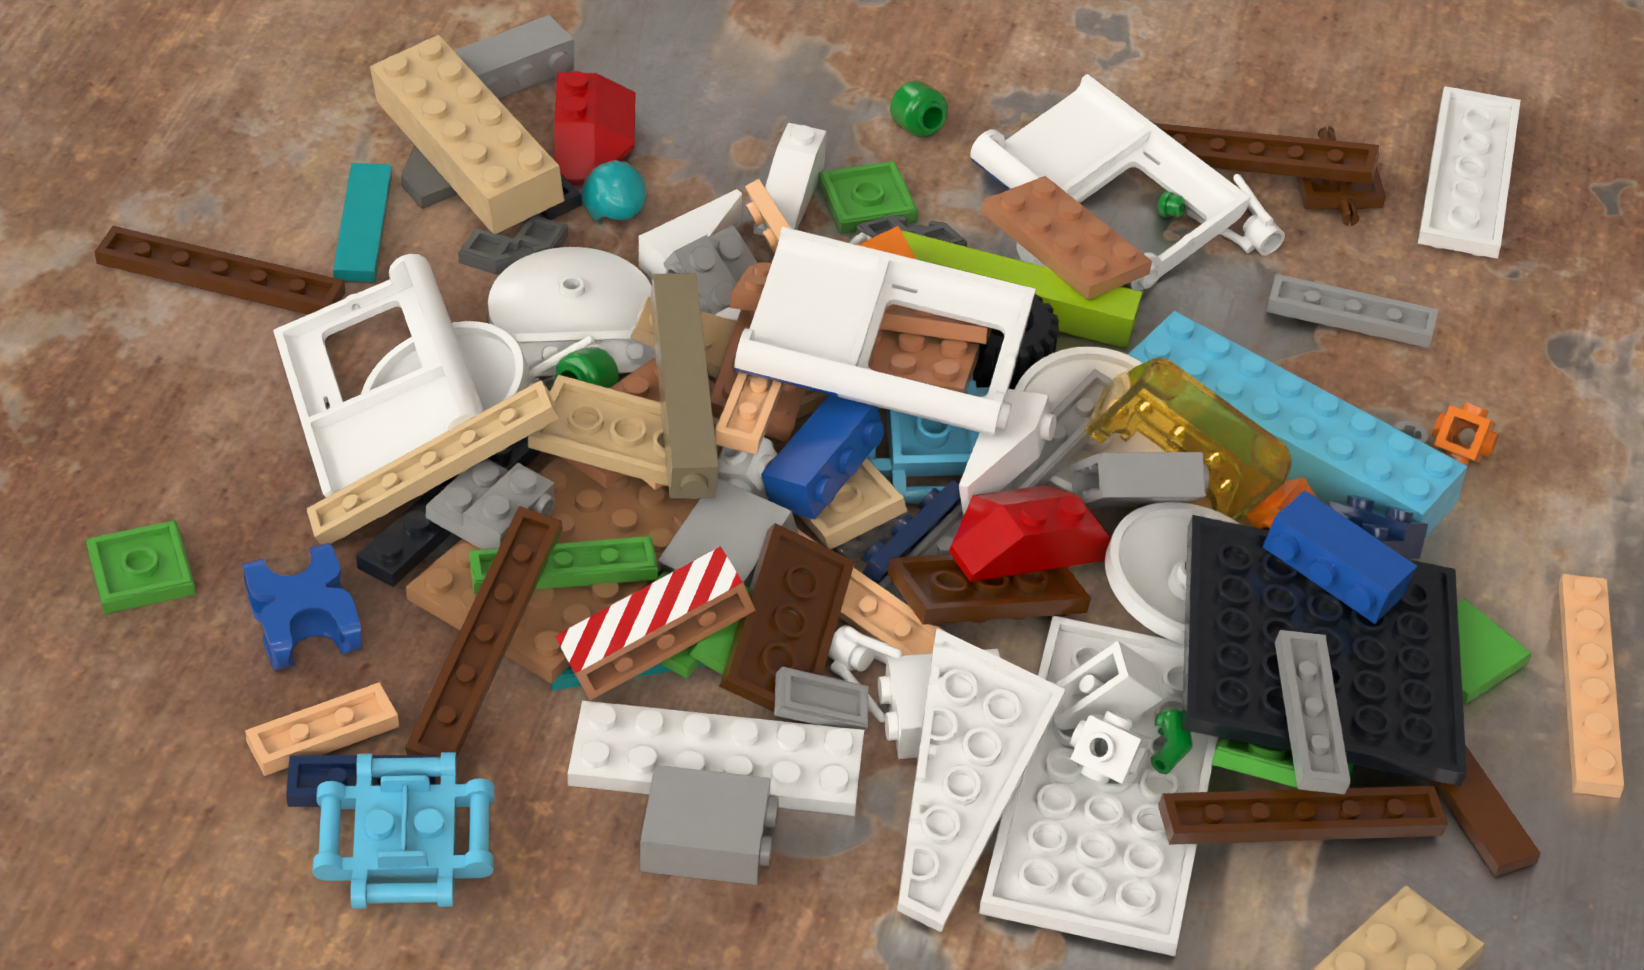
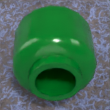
[890,81,948,137]
[555,347,619,388]

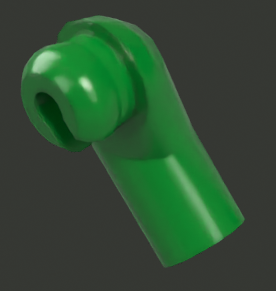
[1157,190,1186,219]
[1150,708,1193,775]

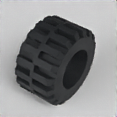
[966,294,1059,390]

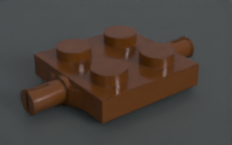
[1296,126,1386,226]

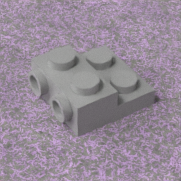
[663,224,757,315]
[426,459,556,550]

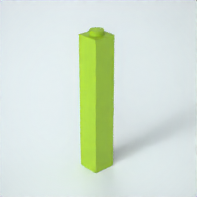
[902,230,1142,349]

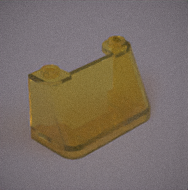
[1084,357,1292,522]

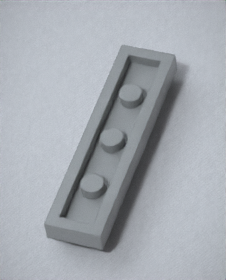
[1266,274,1439,348]
[1275,630,1351,794]

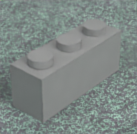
[454,15,574,99]

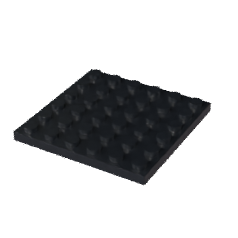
[1182,515,1467,786]

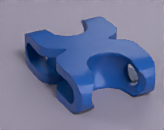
[242,543,363,671]

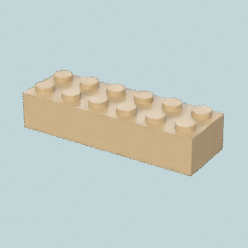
[370,35,564,235]

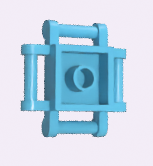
[867,375,990,505]
[312,752,495,909]

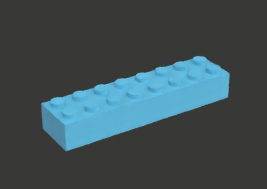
[1128,311,1467,538]

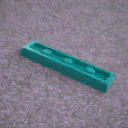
[333,163,392,282]

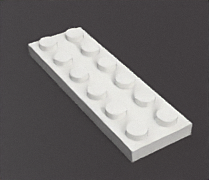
[1417,86,1521,259]
[568,700,864,816]

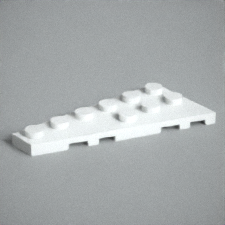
[897,628,1066,932]

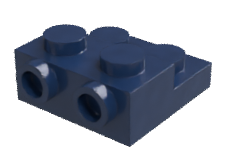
[1329,495,1428,559]

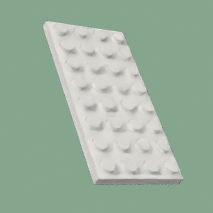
[979,616,1218,956]

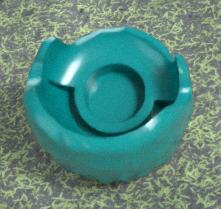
[581,160,647,221]

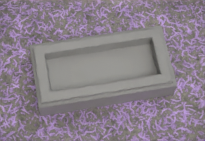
[774,666,869,731]

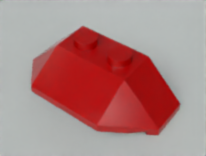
[554,71,636,186]
[949,485,1111,582]

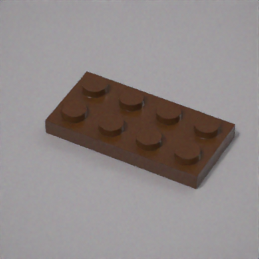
[719,523,855,723]
[887,554,1091,626]

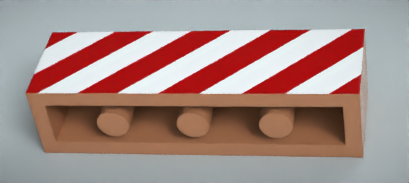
[555,546,756,701]

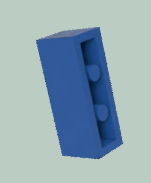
[761,395,884,520]
[1263,490,1417,624]

